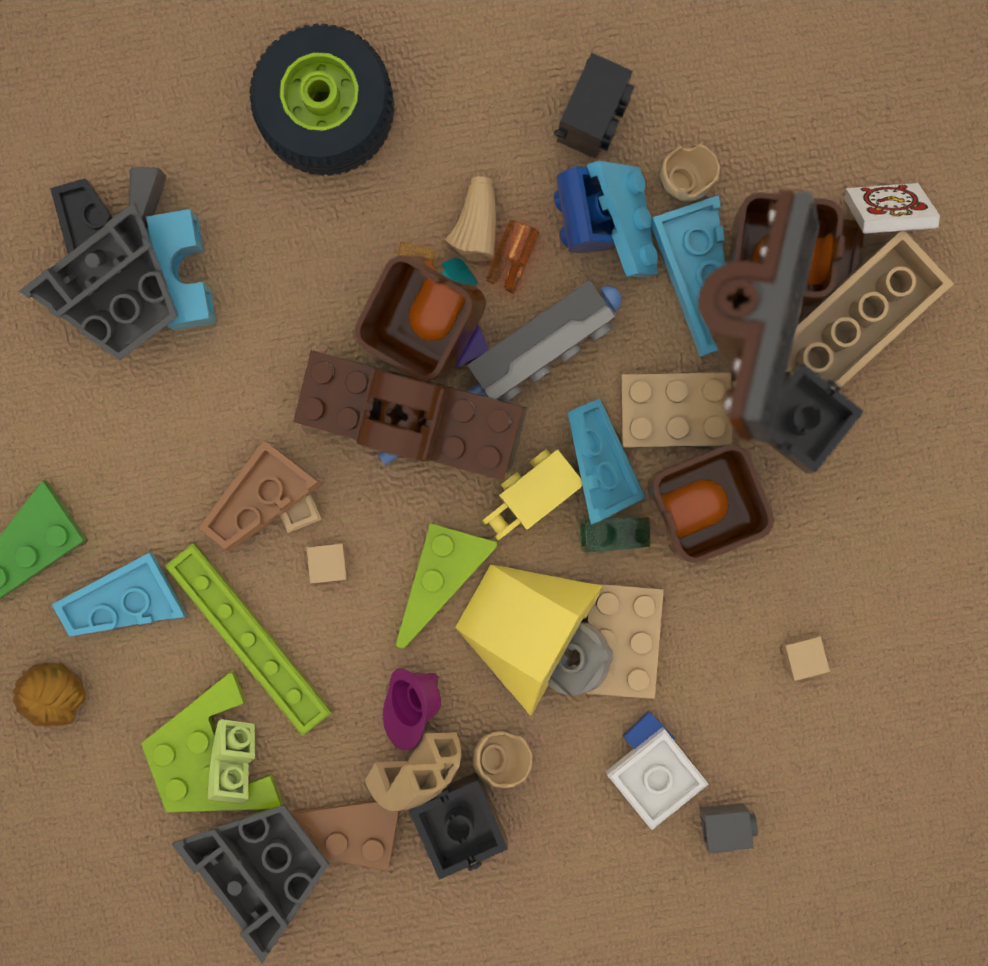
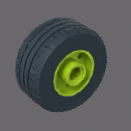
[249,23,395,176]

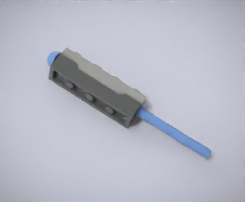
[378,280,622,466]

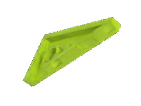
[395,523,498,649]

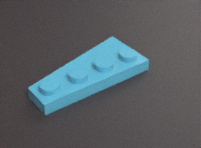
[651,195,727,357]

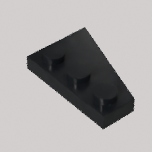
[50,179,114,254]

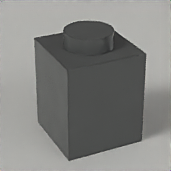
[700,803,758,853]

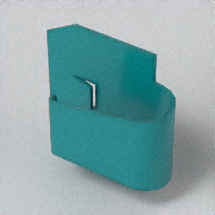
[440,258,478,286]

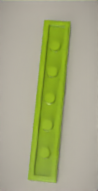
[165,543,332,736]

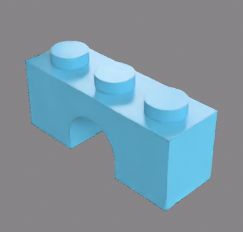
[146,209,216,330]

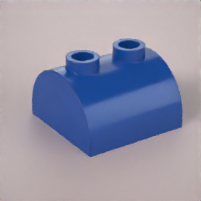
[554,166,616,253]

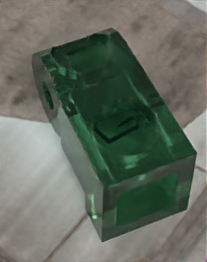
[579,517,651,552]

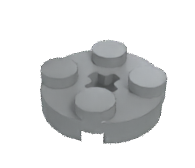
[548,622,613,695]

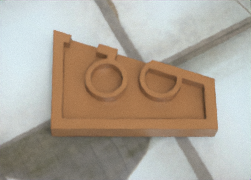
[198,440,323,551]
[291,800,399,871]

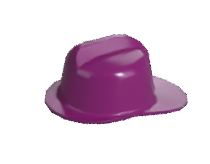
[382,668,441,750]

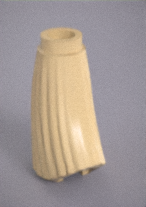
[445,176,496,262]

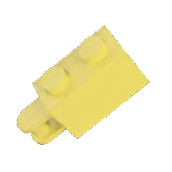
[482,449,583,540]

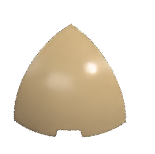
[365,732,461,812]

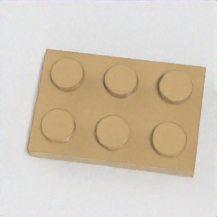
[620,373,732,448]
[587,583,664,699]

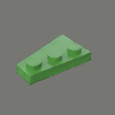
[0,480,88,600]

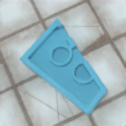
[587,161,658,278]
[568,399,646,524]
[52,552,187,637]

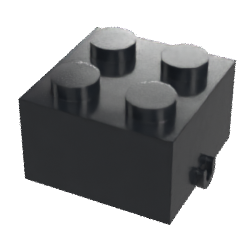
[553,52,635,159]
[768,363,864,473]
[409,773,508,880]

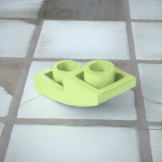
[208,719,255,804]

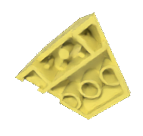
[455,564,604,715]

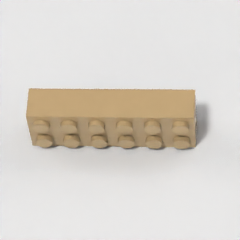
[731,231,954,390]

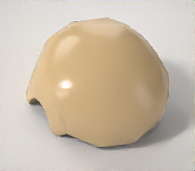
[659,144,721,202]
[473,731,533,788]

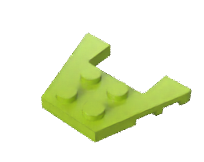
[141,671,283,812]

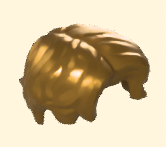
[13,662,86,726]

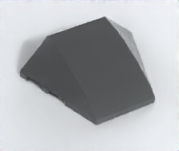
[19,202,179,360]
[172,804,330,963]

